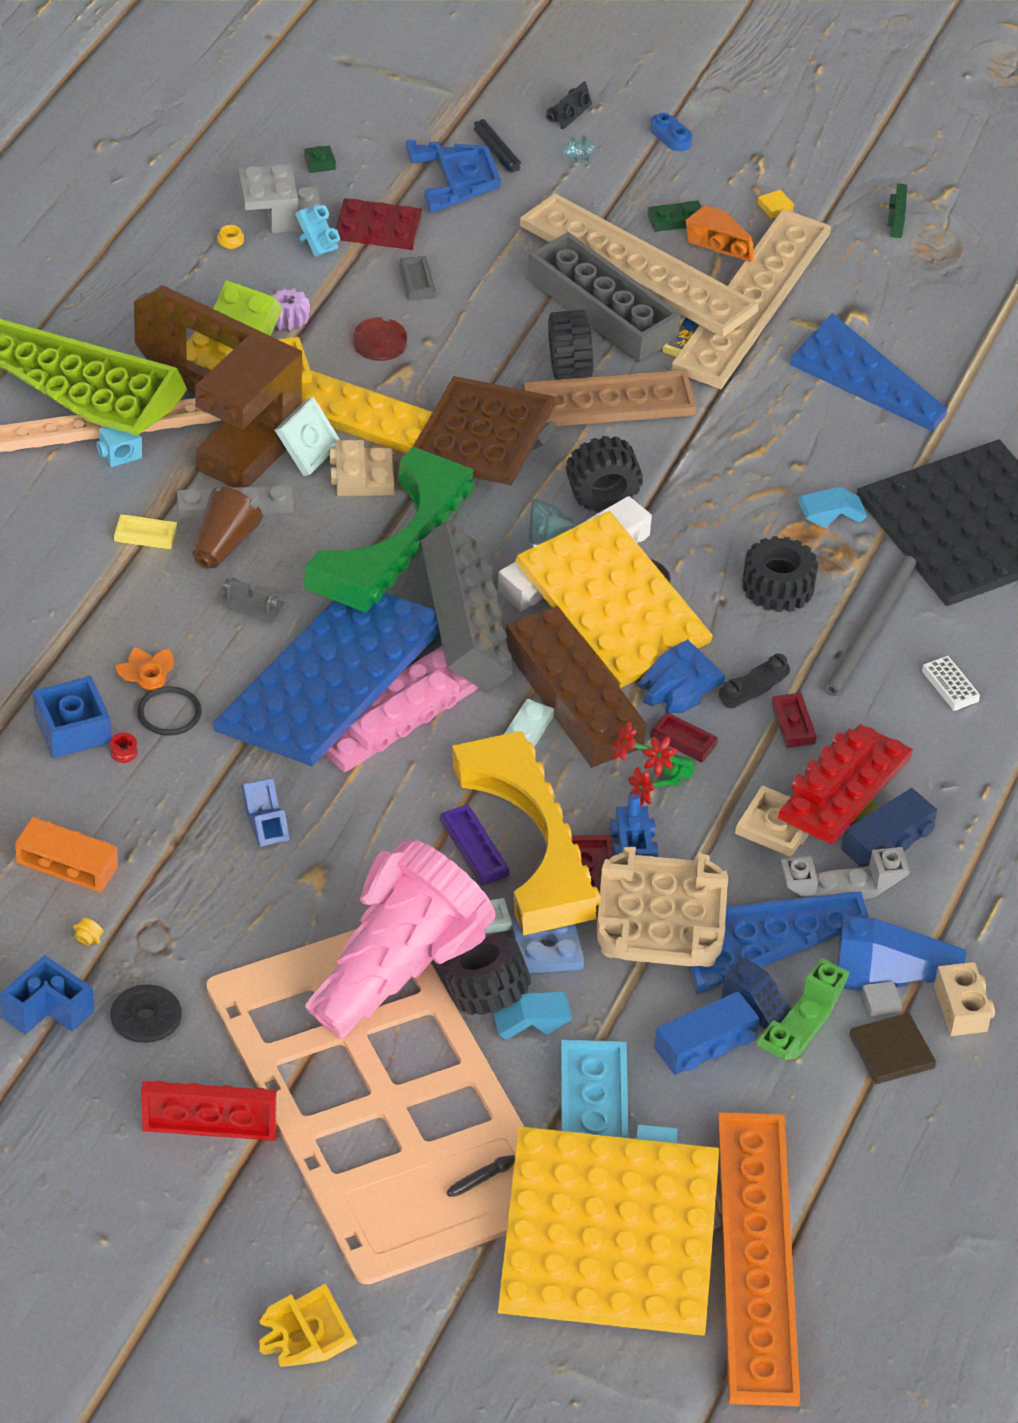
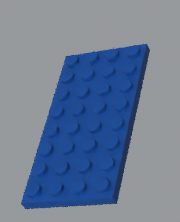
[213,593,440,766]

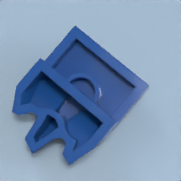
[637,639,725,713]

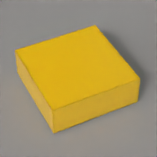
[757,190,794,219]

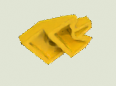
[259,1283,357,1367]

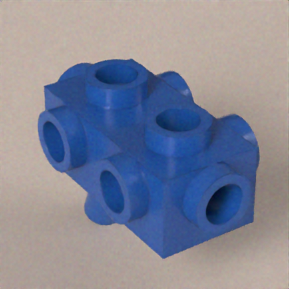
[610,794,658,857]

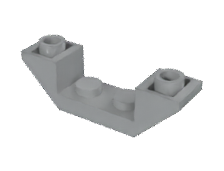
[780,847,910,899]

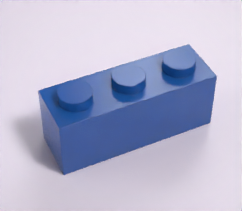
[654,991,759,1075]

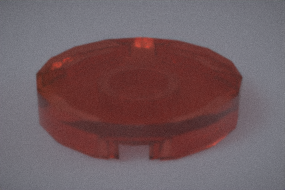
[353,317,407,361]

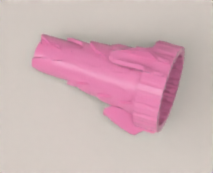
[305,839,496,1039]

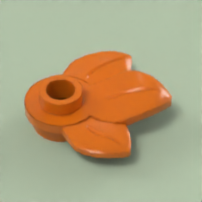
[115,647,174,690]

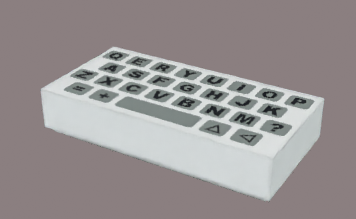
[922,656,980,711]

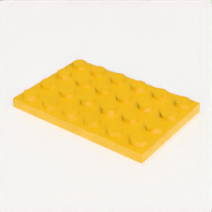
[515,510,713,689]

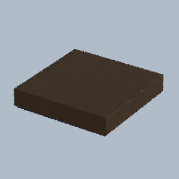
[849,1013,936,1084]

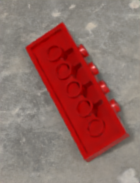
[777,724,913,845]

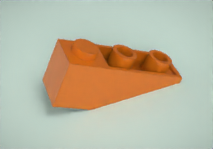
[686,205,755,262]

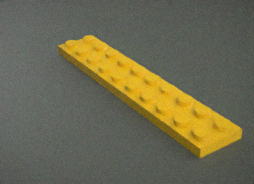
[186,331,433,454]

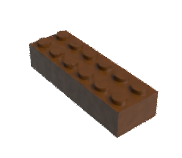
[505,606,647,768]

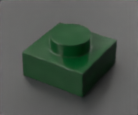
[304,145,336,173]

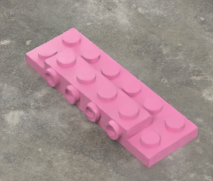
[323,646,479,773]

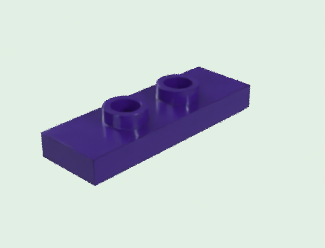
[440,804,510,886]

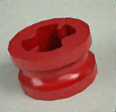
[110,732,138,763]

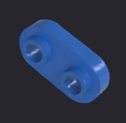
[650,112,692,151]

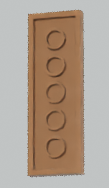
[523,370,697,427]

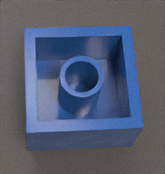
[33,676,111,758]

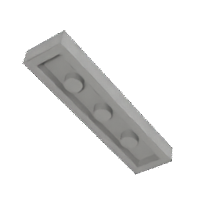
[177,485,294,519]

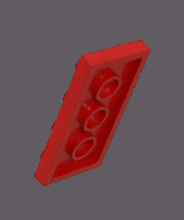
[141,1080,277,1141]

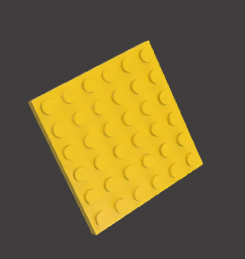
[498,1127,719,1336]

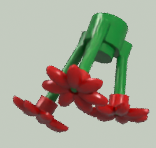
[612,722,695,806]

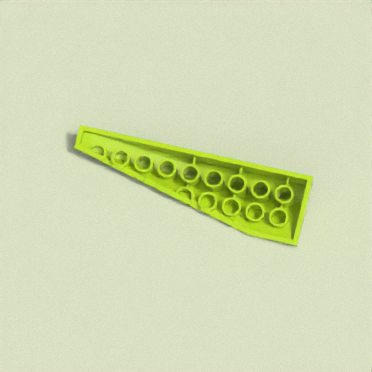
[0,319,187,436]

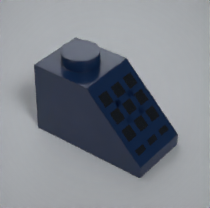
[721,957,791,1029]

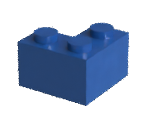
[0,955,94,1035]

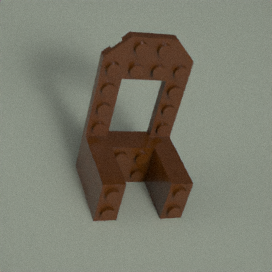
[134,285,302,488]

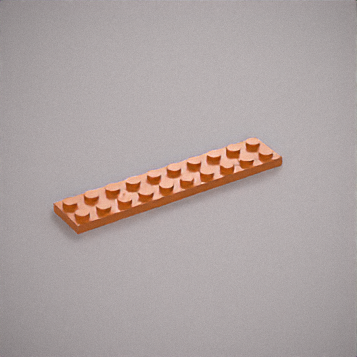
[717,1112,800,1406]

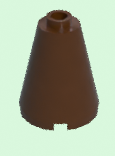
[192,487,263,569]

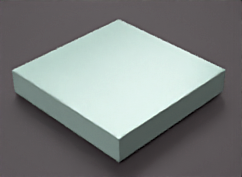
[275,397,340,476]

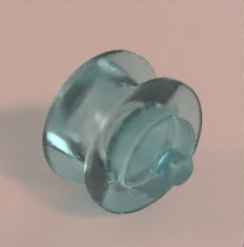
[564,135,595,163]

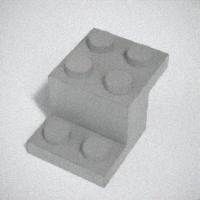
[238,164,321,233]

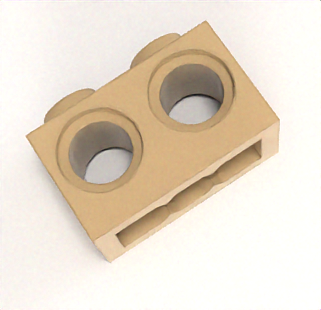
[934,962,995,1036]

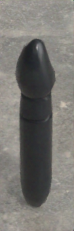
[446,1155,515,1197]

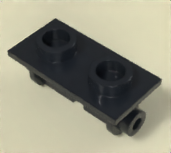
[546,81,592,129]

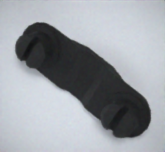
[718,653,790,708]

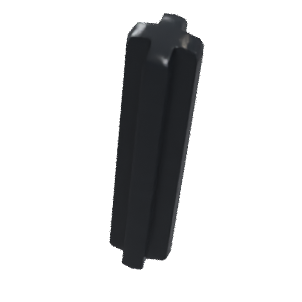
[474,119,521,173]

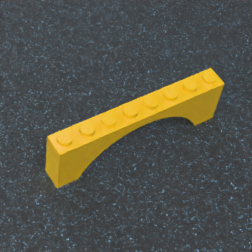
[452,731,600,935]

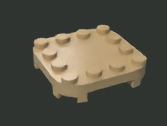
[596,847,728,967]

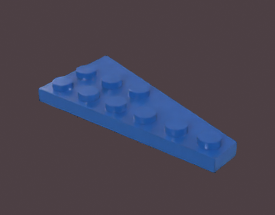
[790,313,947,432]
[689,891,869,994]

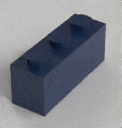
[841,788,937,867]

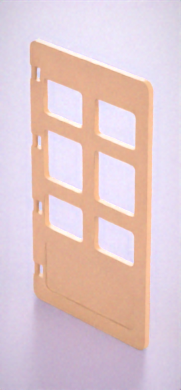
[207,929,524,1284]

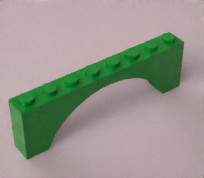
[303,447,475,613]

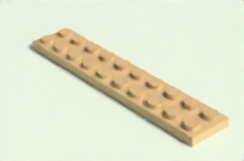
[520,193,758,337]
[671,209,831,389]

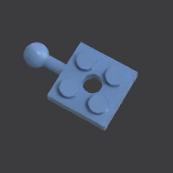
[485,917,585,974]

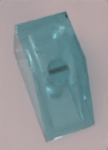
[529,498,575,547]

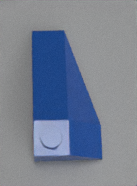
[837,915,966,991]

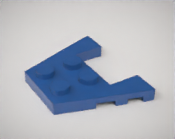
[406,140,501,213]

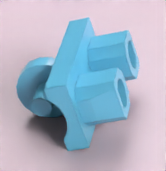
[295,205,341,257]

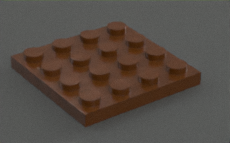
[413,376,556,486]

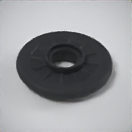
[110,984,182,1043]

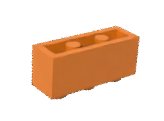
[15,817,118,893]

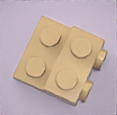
[330,440,394,496]
[735,785,809,857]

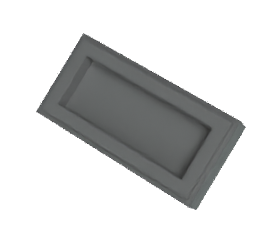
[399,256,436,301]

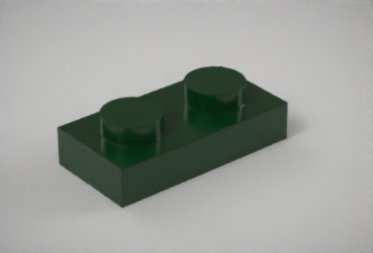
[887,183,908,238]
[648,200,701,232]

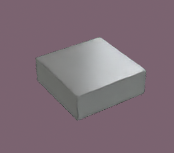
[862,981,902,1017]

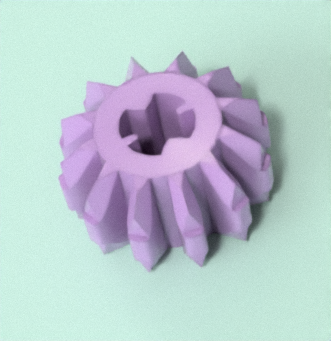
[270,287,310,331]

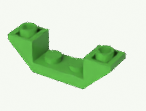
[756,958,850,1060]

